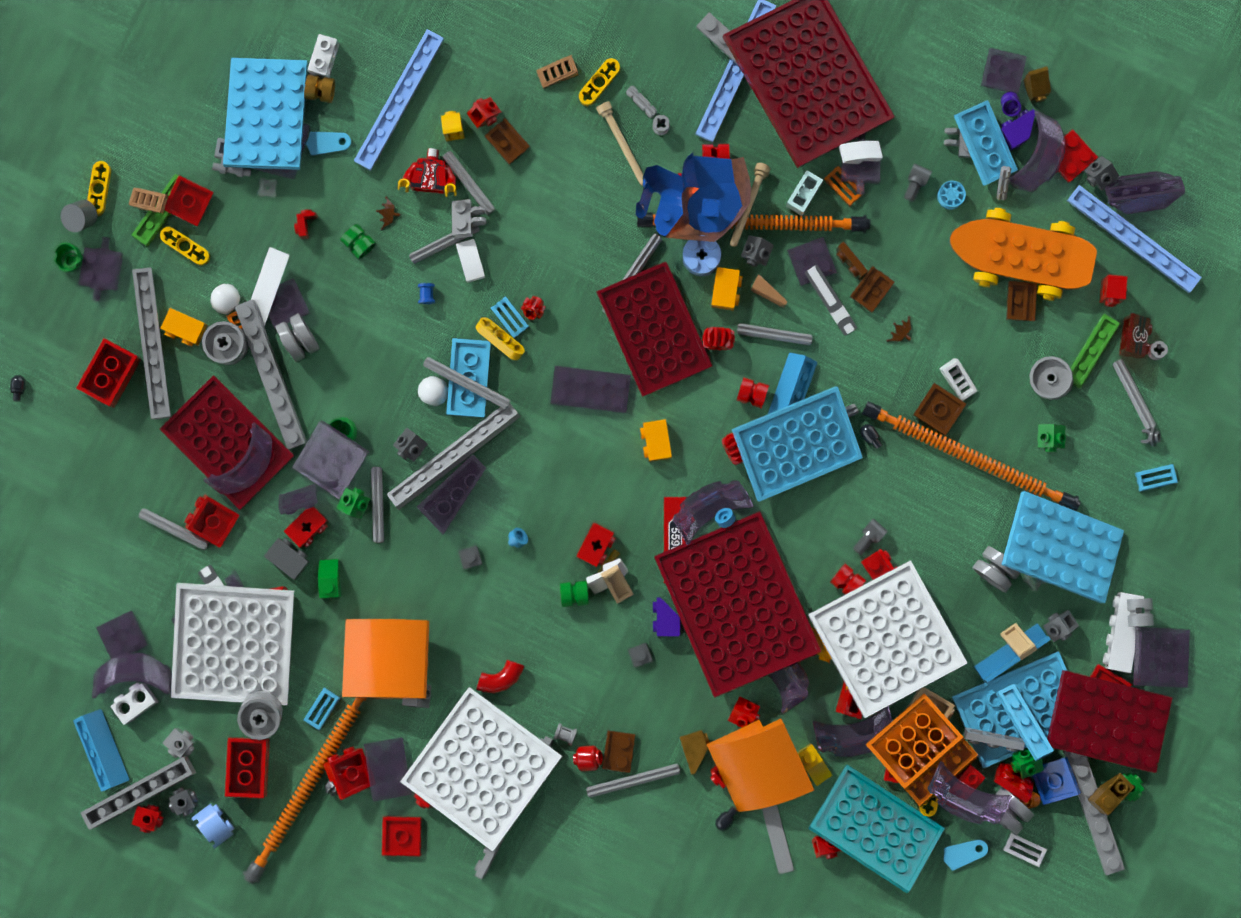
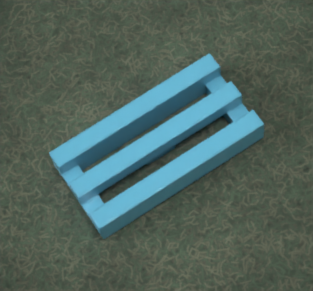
[491,296,529,338]
[1135,464,1178,492]
[304,687,341,731]

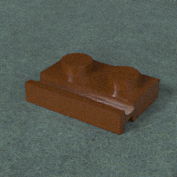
[484,118,530,165]
[836,241,868,279]
[850,266,895,313]
[1006,281,1037,322]
[602,730,635,773]

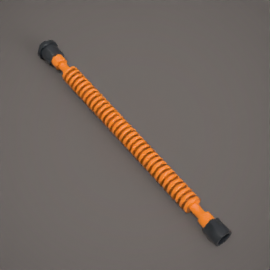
[637,212,871,234]
[862,401,1081,511]

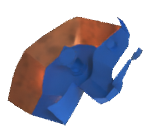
[635,151,751,242]

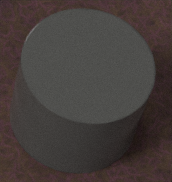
[61,199,97,232]

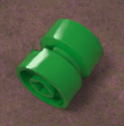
[340,223,376,260]
[560,580,589,608]

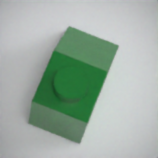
[318,559,341,599]

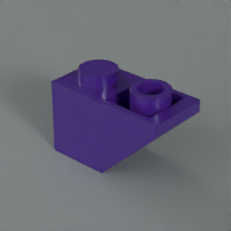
[1001,109,1036,151]
[653,597,680,636]

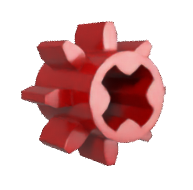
[521,296,546,320]

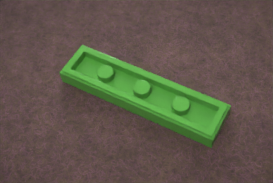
[131,174,178,247]
[1070,314,1120,389]

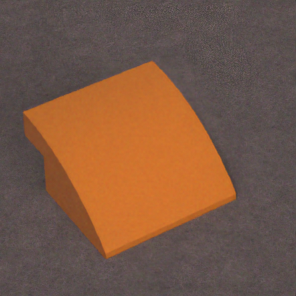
[342,619,429,699]
[866,693,979,807]
[706,719,814,812]

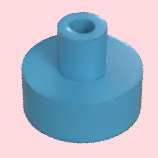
[715,508,736,528]
[508,528,528,548]

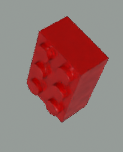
[76,338,142,408]
[225,737,270,798]

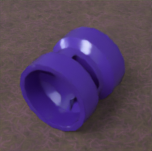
[1001,92,1021,117]

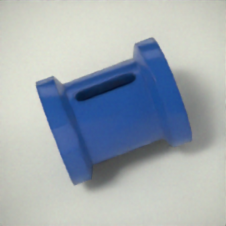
[418,283,435,304]

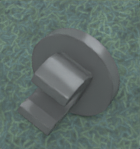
[1141,427,1161,447]

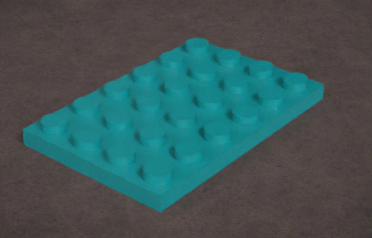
[808,765,945,893]

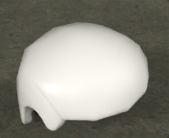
[210,284,240,314]
[418,376,448,406]

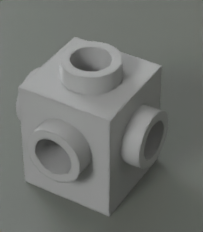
[163,728,196,758]

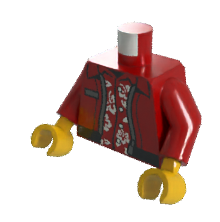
[398,148,457,197]

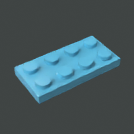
[953,100,1018,186]
[446,338,491,418]

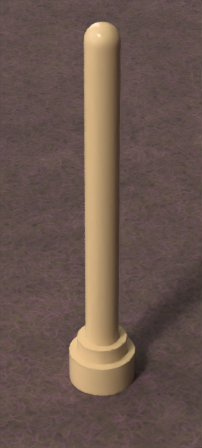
[596,101,643,186]
[730,163,771,247]

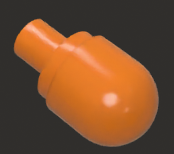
[1019,792,1041,808]

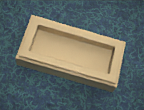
[601,565,634,604]
[1000,623,1037,660]

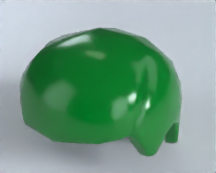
[54,242,83,273]
[326,417,357,446]

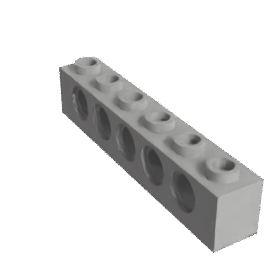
[81,756,196,830]

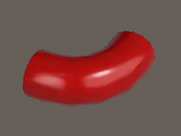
[476,660,525,694]

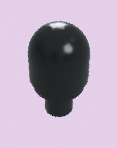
[10,375,26,402]
[860,424,882,449]
[715,806,738,831]

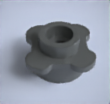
[325,781,338,797]

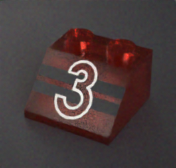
[1119,313,1152,359]

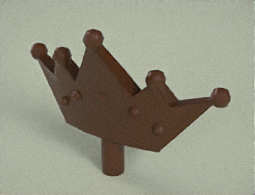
[376,196,400,230]
[886,316,911,342]

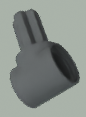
[904,163,932,202]
[853,518,888,555]

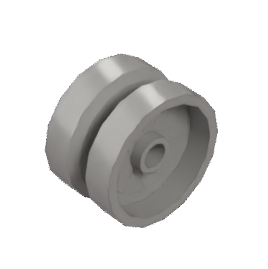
[275,313,320,362]
[202,321,249,365]
[1029,356,1074,400]
[972,546,1021,593]
[237,691,283,740]
[984,787,1034,836]

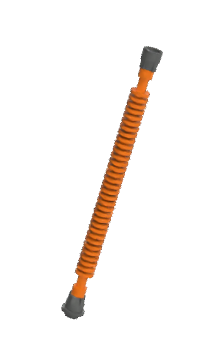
[243,698,367,885]

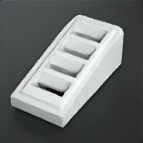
[939,358,977,401]

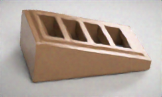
[536,55,578,88]
[129,188,168,214]
[751,275,787,308]

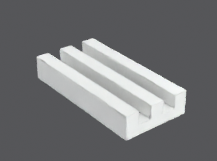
[1003,833,1047,867]

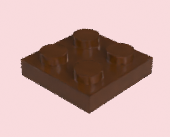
[913,383,966,436]

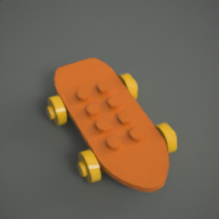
[950,208,1097,301]

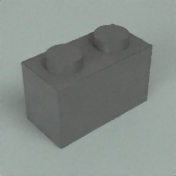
[264,538,310,580]

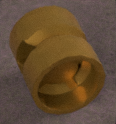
[304,74,336,103]

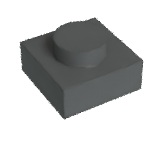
[458,545,482,569]
[628,643,652,667]

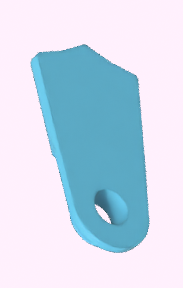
[306,132,351,156]
[943,840,988,871]

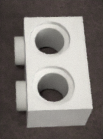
[307,34,340,78]
[110,683,159,725]

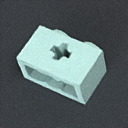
[786,170,823,216]

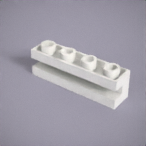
[1103,592,1144,673]

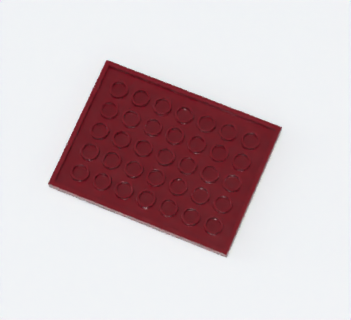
[722,0,895,168]
[654,512,822,698]

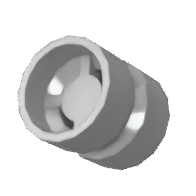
[1127,598,1154,627]

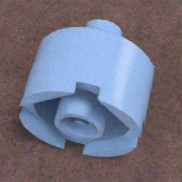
[682,235,721,277]
[192,803,235,849]

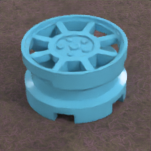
[937,181,966,210]

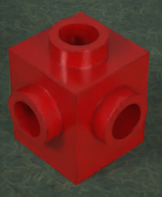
[467,97,501,128]
[727,696,760,728]
[132,804,164,833]
[812,836,841,860]

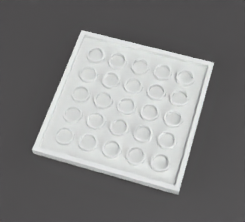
[808,560,967,719]
[171,583,294,705]
[400,687,563,851]

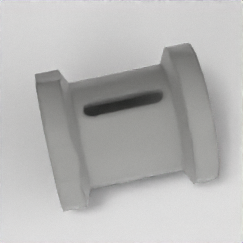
[653,115,670,135]
[1147,341,1168,360]
[553,723,577,746]

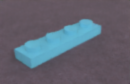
[996,684,1054,761]

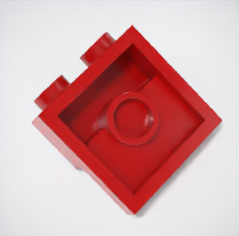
[184,494,240,548]
[323,746,376,800]

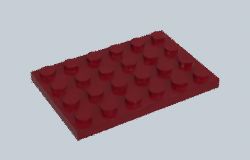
[596,261,712,397]
[160,375,295,510]
[1047,670,1173,773]

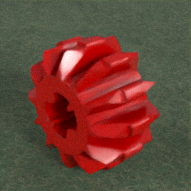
[702,327,735,351]
[721,433,743,465]

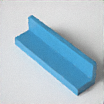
[768,353,817,414]
[973,623,1051,683]
[73,709,129,792]

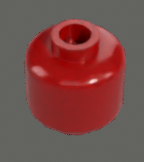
[573,745,603,771]

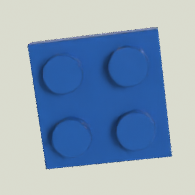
[1032,756,1081,805]

